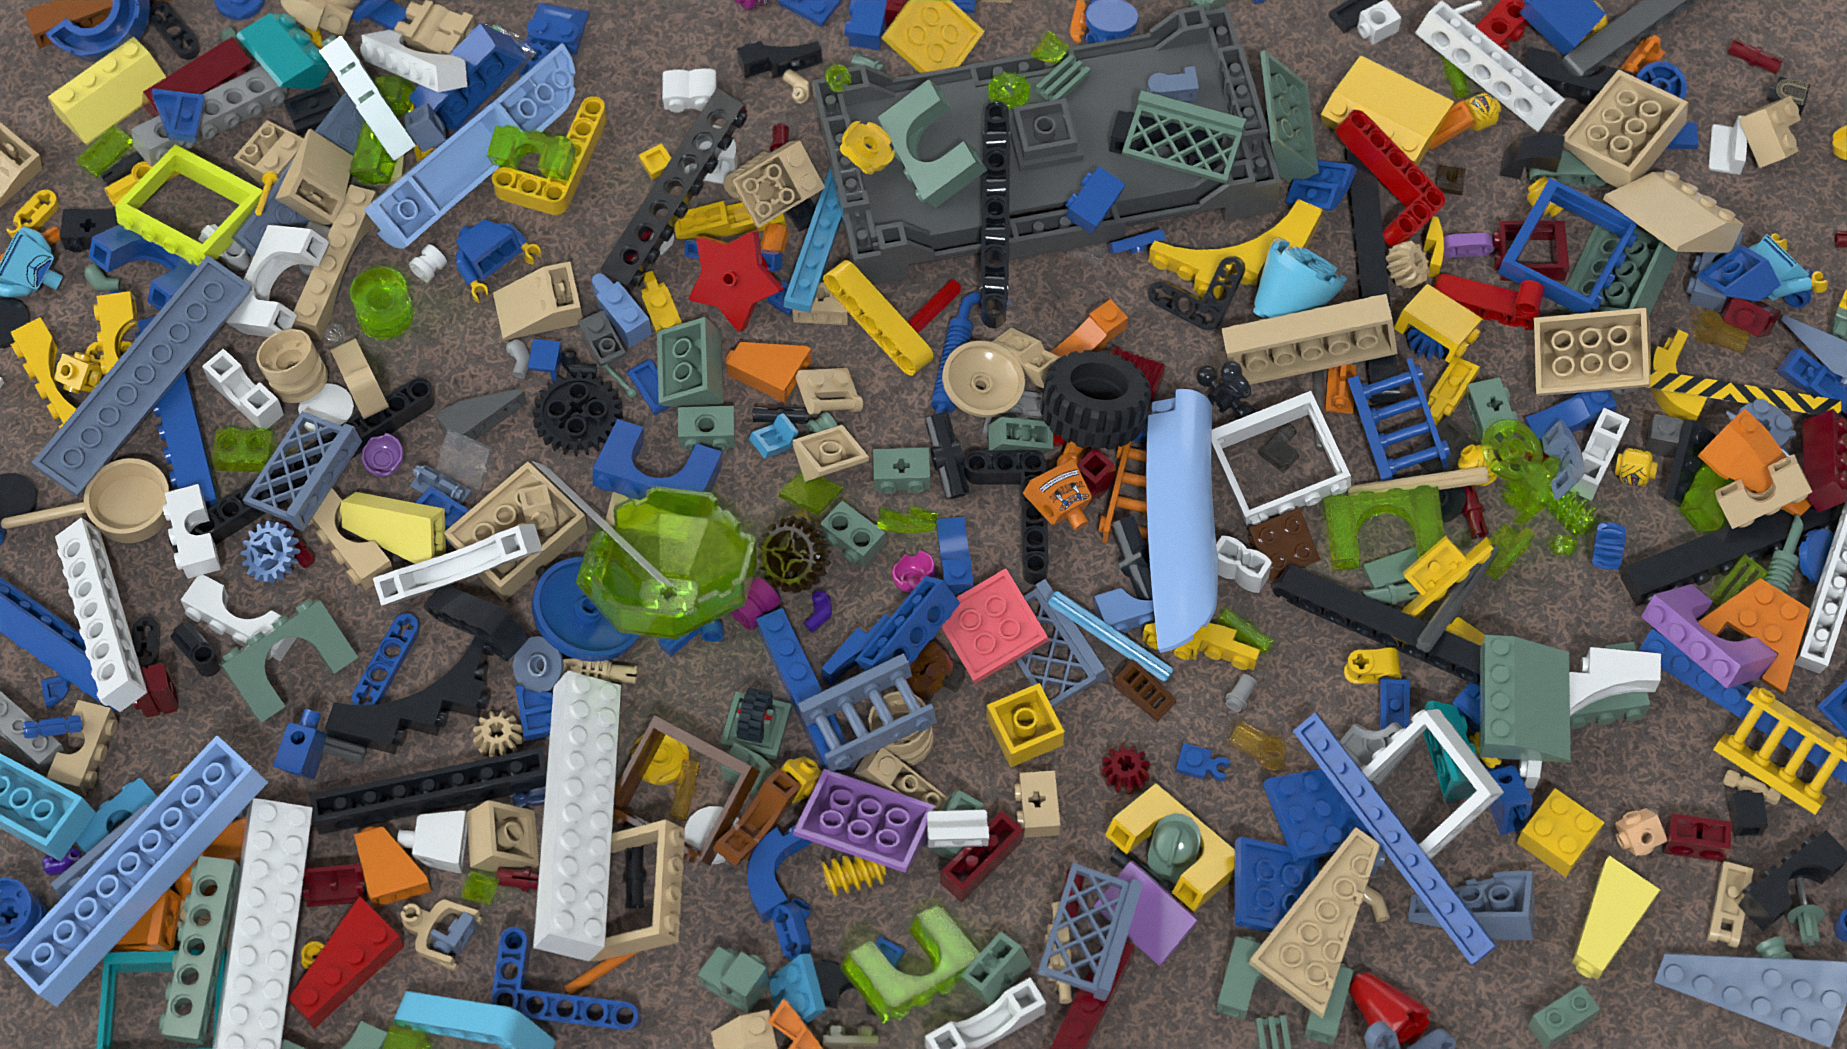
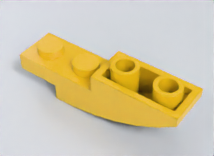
[1142,623,1260,670]

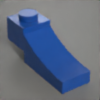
[1776,348,1847,418]
[1524,390,1617,444]
[936,517,973,594]
[821,614,890,685]

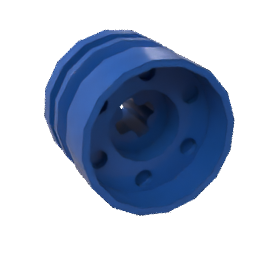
[0,877,48,952]

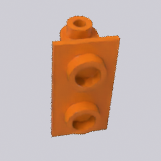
[1620,35,1666,77]
[1325,364,1356,414]

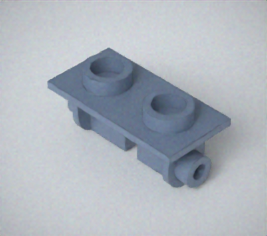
[410,465,472,505]

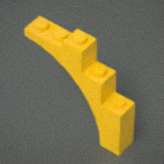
[1149,199,1323,300]

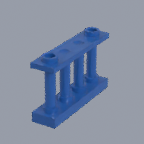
[1348,358,1451,481]

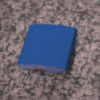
[1285,160,1357,211]

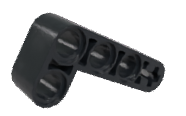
[424,585,528,662]

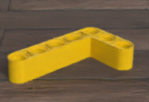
[492,96,607,215]

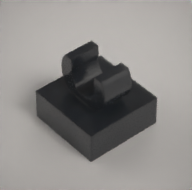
[786,197,816,232]

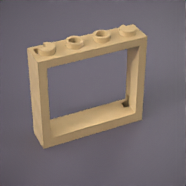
[591,820,685,961]

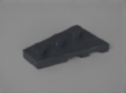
[1664,420,1717,509]

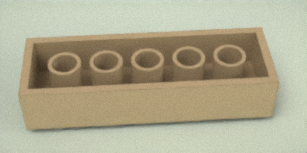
[1222,294,1398,385]

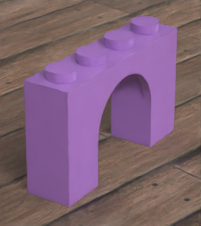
[1641,584,1778,689]

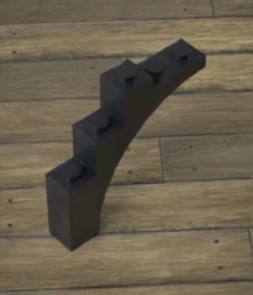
[325,636,494,754]

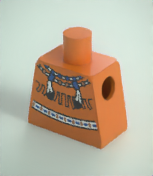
[1023,459,1092,531]

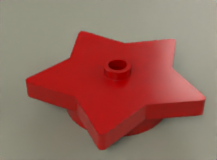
[689,230,784,332]

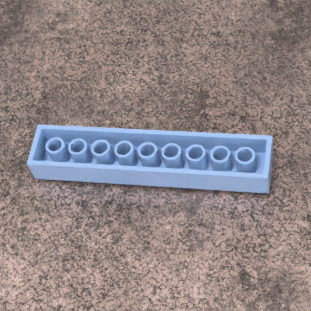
[4,736,268,1007]

